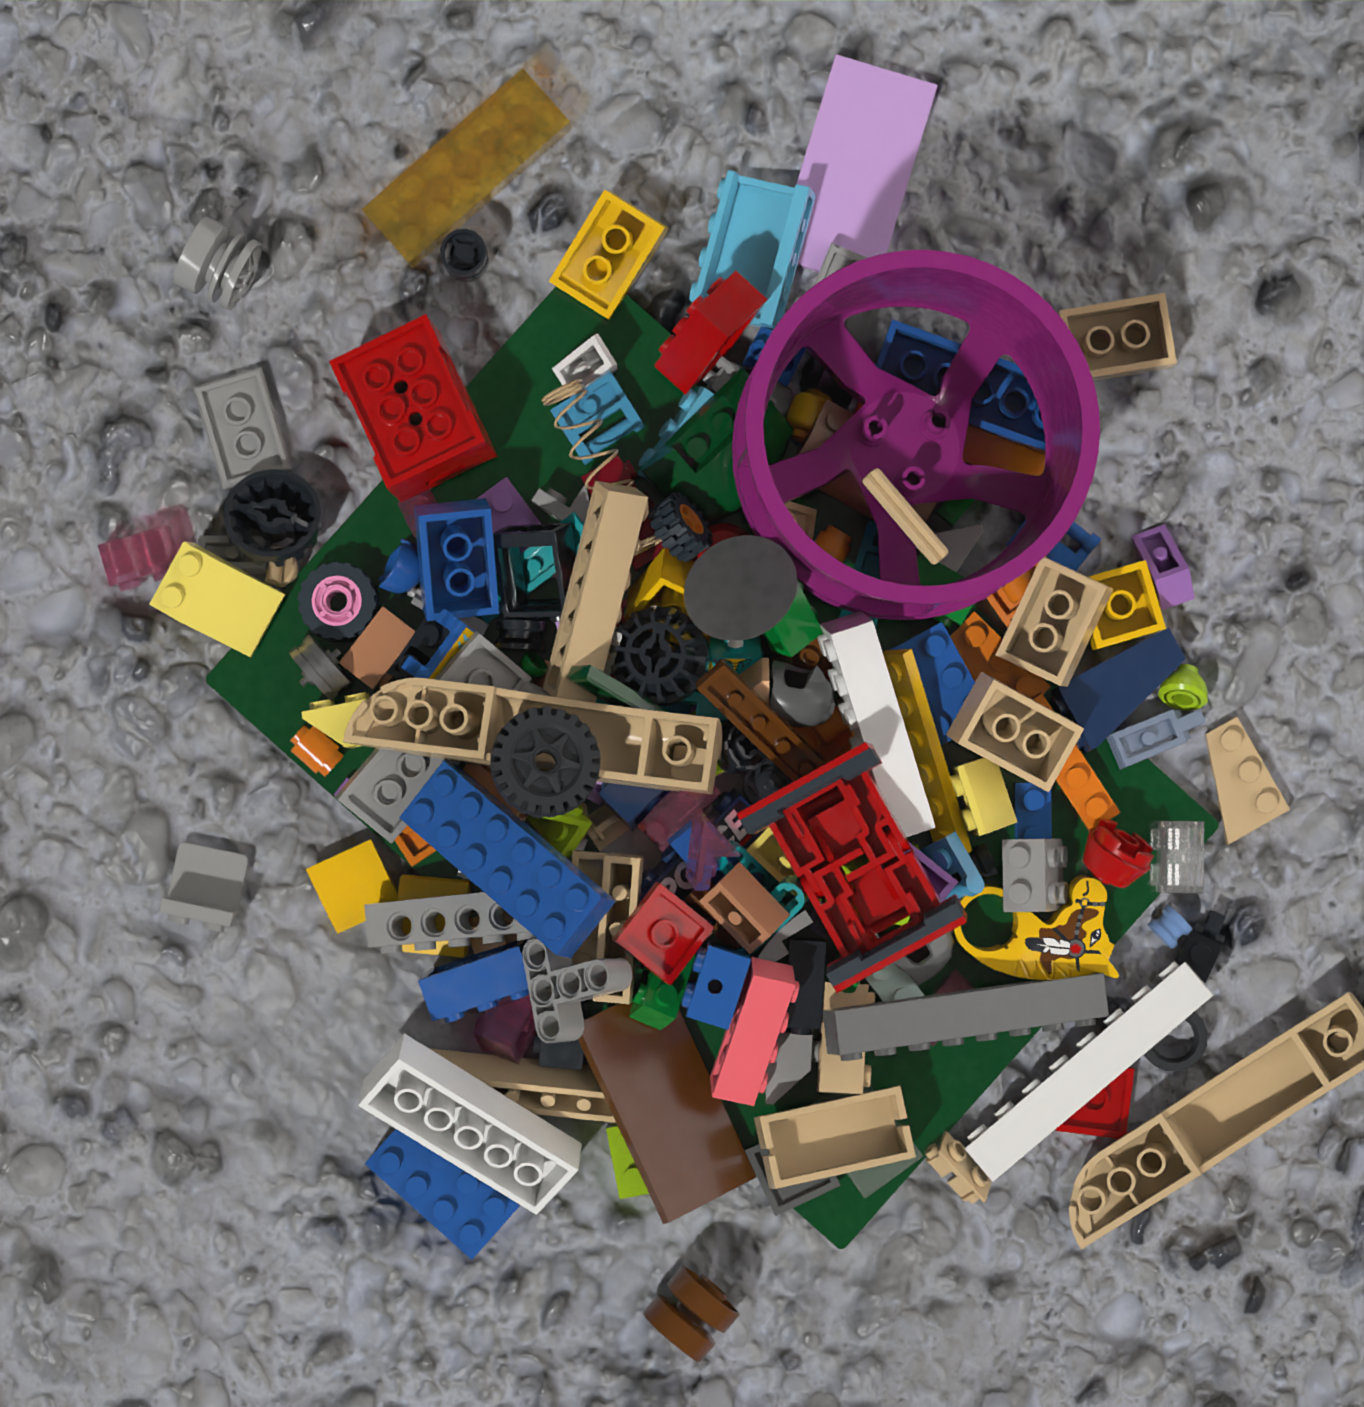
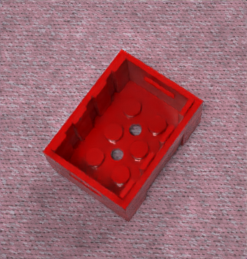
[329,314,497,503]

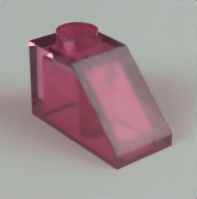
[638,786,721,852]
[473,995,536,1064]

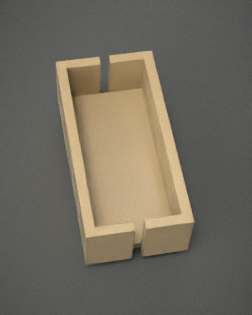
[754,1086,916,1189]

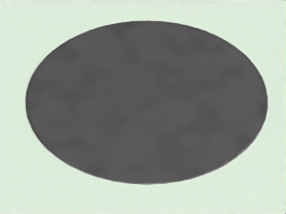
[684,535,797,641]

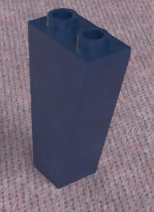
[1051,627,1186,754]

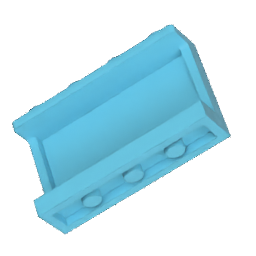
[689,170,816,330]

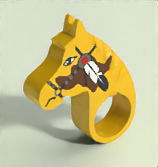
[954,875,1119,980]

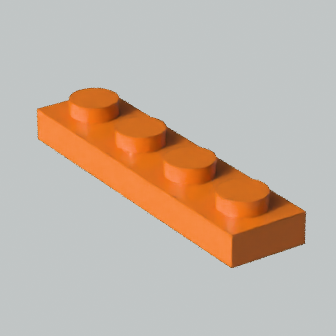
[1031,692,1120,830]

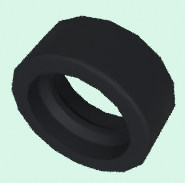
[1144,1011,1208,1072]

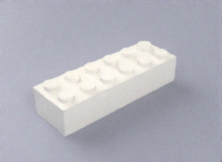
[817,611,936,837]
[358,1033,582,1215]

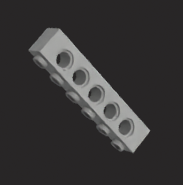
[364,892,537,954]

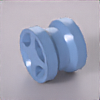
[1147,904,1193,949]

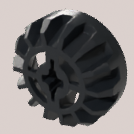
[223,469,322,567]
[609,605,710,706]

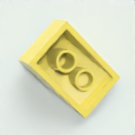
[149,541,286,657]

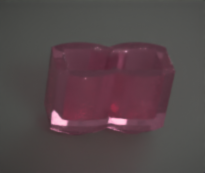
[98,525,177,592]

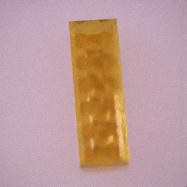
[362,68,571,269]

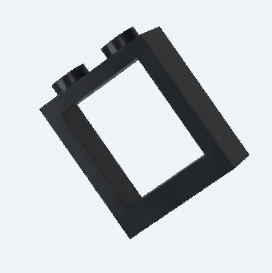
[493,523,576,622]
[786,937,826,1035]

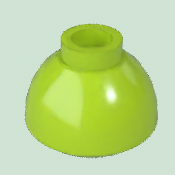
[1158,664,1208,711]

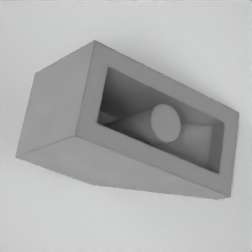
[765,1031,819,1105]

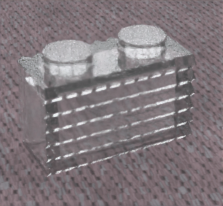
[1150,821,1204,894]

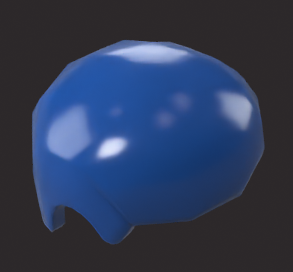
[379,539,420,594]

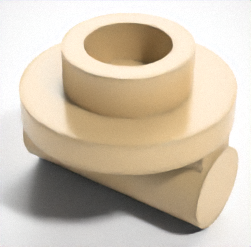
[265,547,298,588]

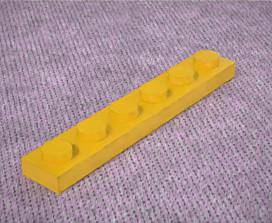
[883,649,972,853]

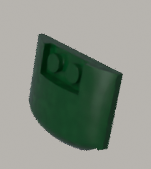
[640,368,794,524]

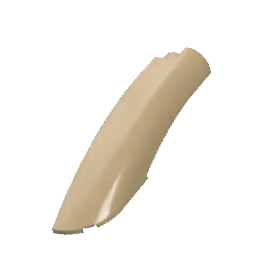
[343,678,722,794]
[1069,992,1364,1249]

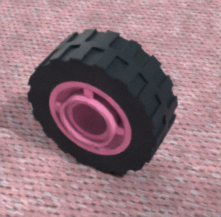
[297,561,380,643]

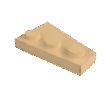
[1204,717,1290,845]

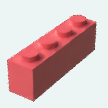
[710,957,799,1106]

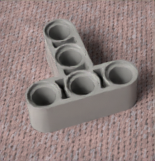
[522,939,633,1043]

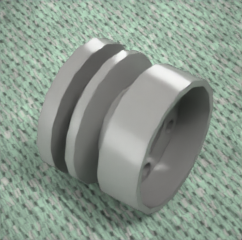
[174,216,263,311]

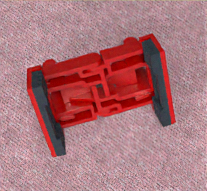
[737,742,967,993]

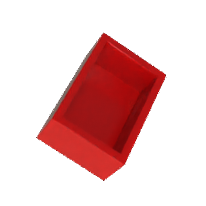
[654,271,768,395]

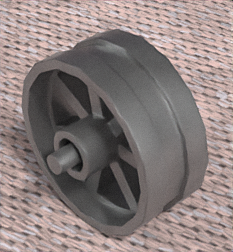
[289,634,352,701]

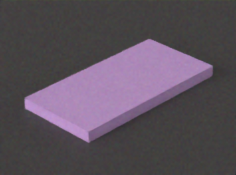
[797,54,938,273]

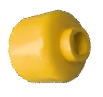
[785,389,832,443]

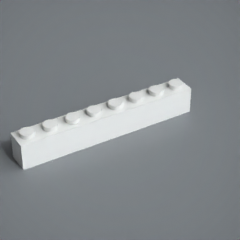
[965,961,1214,1182]

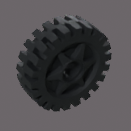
[490,706,601,818]

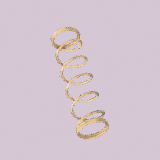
[541,379,662,556]

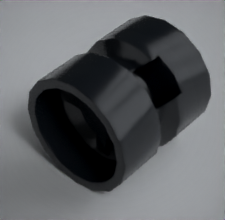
[440,228,489,282]

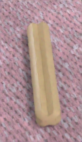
[863,468,948,564]

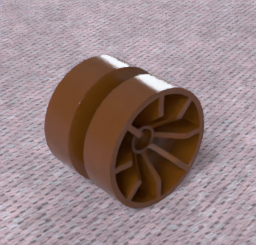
[643,1265,740,1362]

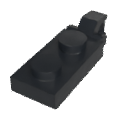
[1175,910,1226,983]

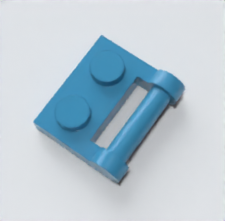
[550,372,645,465]
[920,831,984,899]

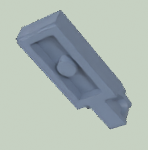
[1107,709,1206,770]

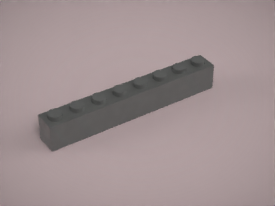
[822,973,1109,1061]

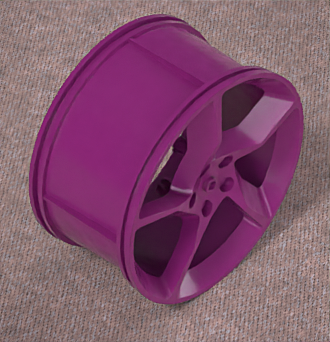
[732,250,1100,620]

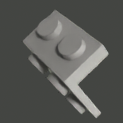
[1002,839,1069,912]
[159,842,249,932]

